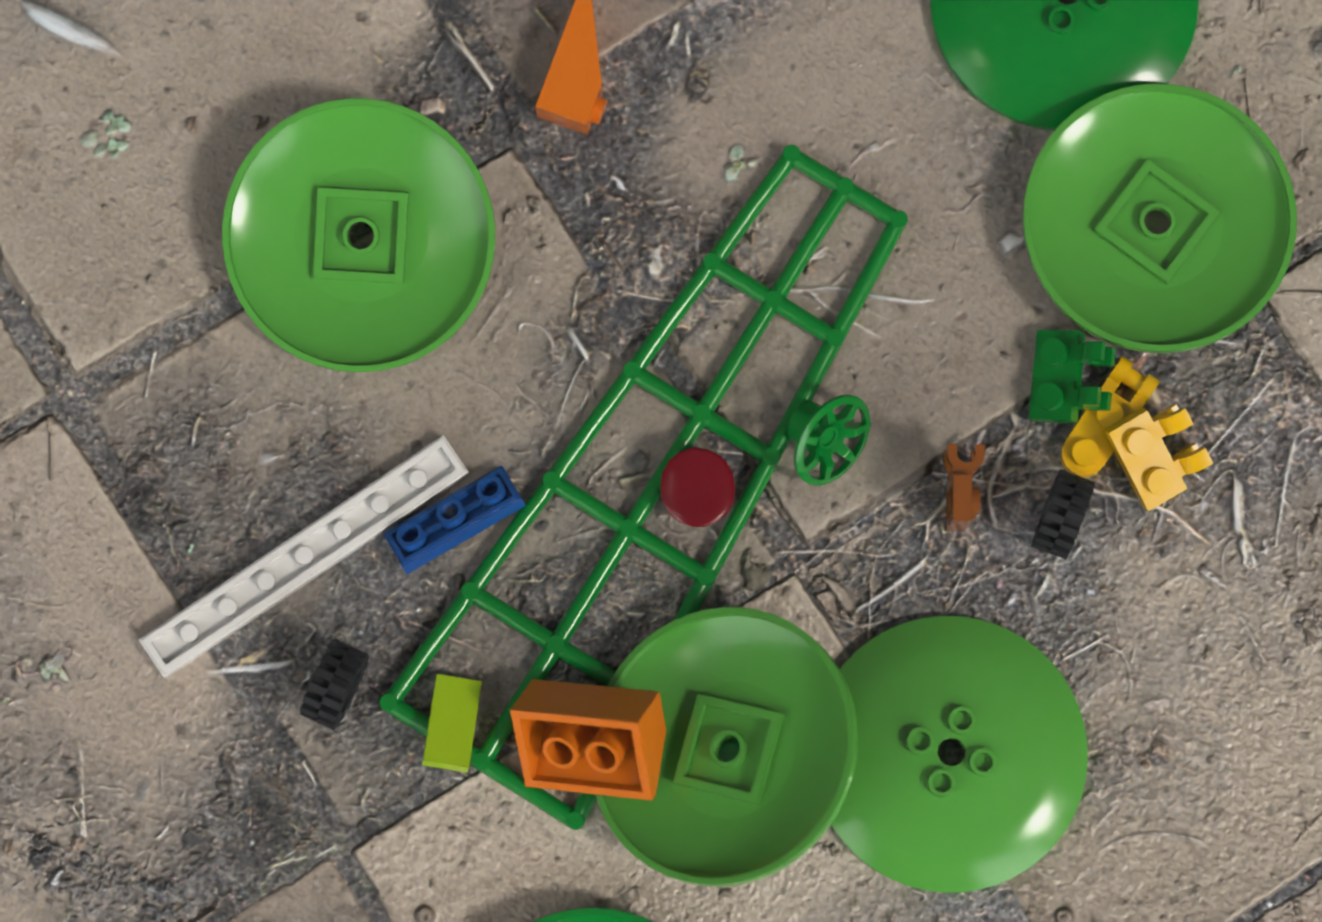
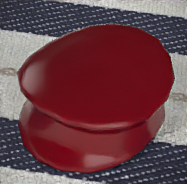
[660,447,735,527]

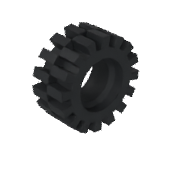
[1031,469,1095,559]
[300,639,369,730]

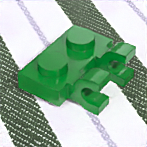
[1028,330,1116,423]

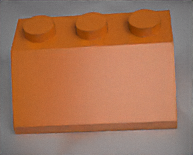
[510,679,666,801]

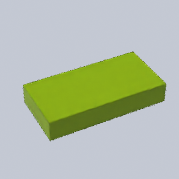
[422,674,482,773]

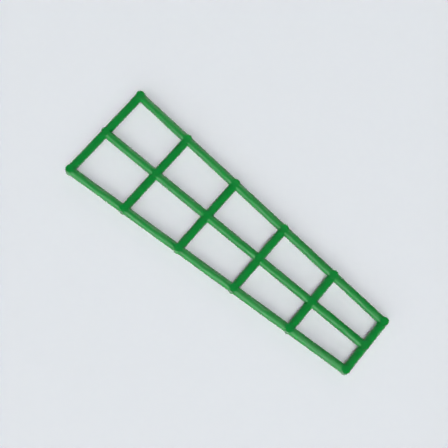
[379,145,908,830]

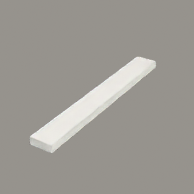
[139,435,469,679]

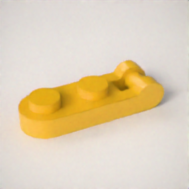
[1060,356,1160,478]

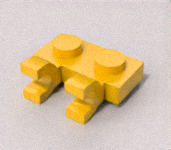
[1103,403,1213,511]

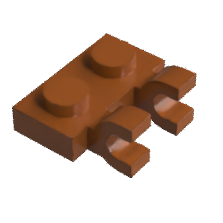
[943,444,985,532]

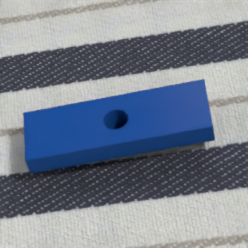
[383,465,526,574]

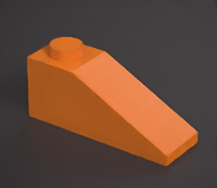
[535,0,608,135]

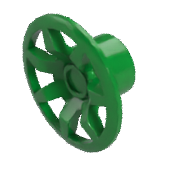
[788,394,871,486]

